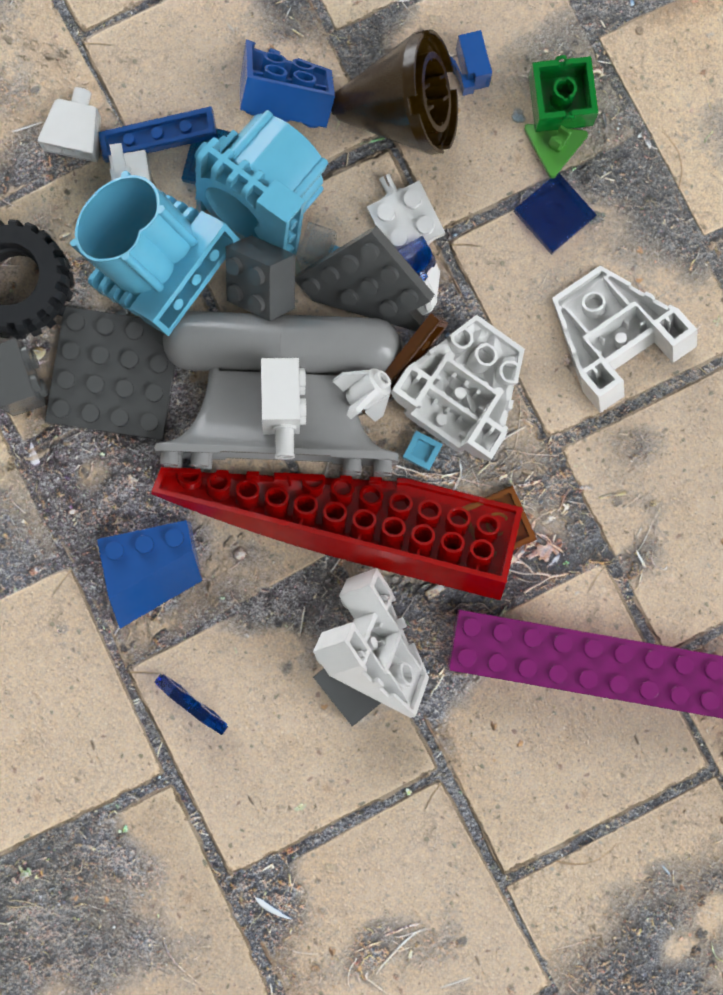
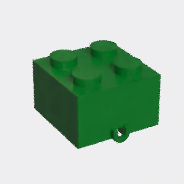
[528,55,598,132]

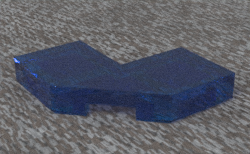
[154,674,228,735]

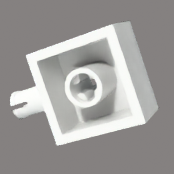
[261,358,306,460]

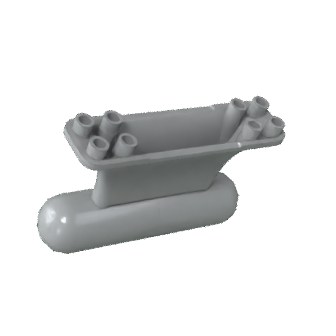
[154,311,402,477]

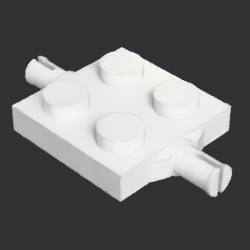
[367,174,445,267]

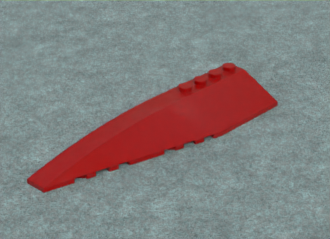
[151,467,523,600]

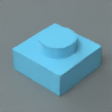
[402,430,443,472]

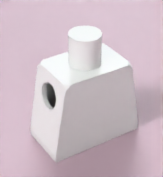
[38,87,101,163]

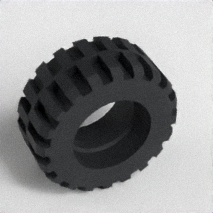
[0,219,74,340]

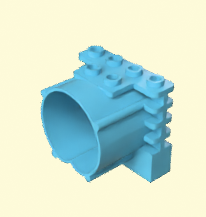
[195,110,328,256]
[70,171,240,336]

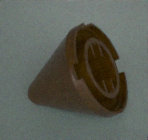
[331,30,458,155]

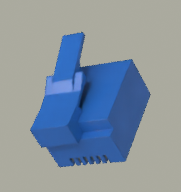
[450,30,492,96]

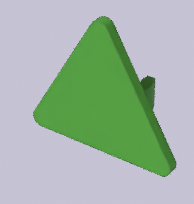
[524,124,588,178]

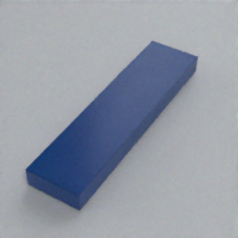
[98,106,218,163]

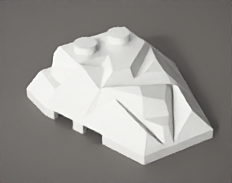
[390,315,525,461]

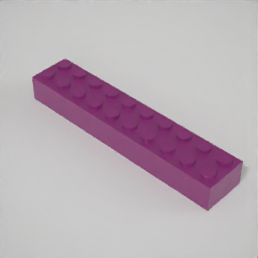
[447,610,723,719]

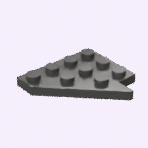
[295,225,435,331]

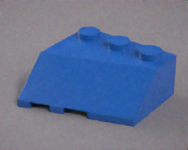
[239,39,335,128]
[97,520,203,629]

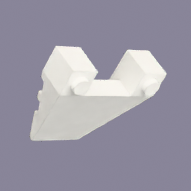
[552,266,697,413]
[313,568,429,718]

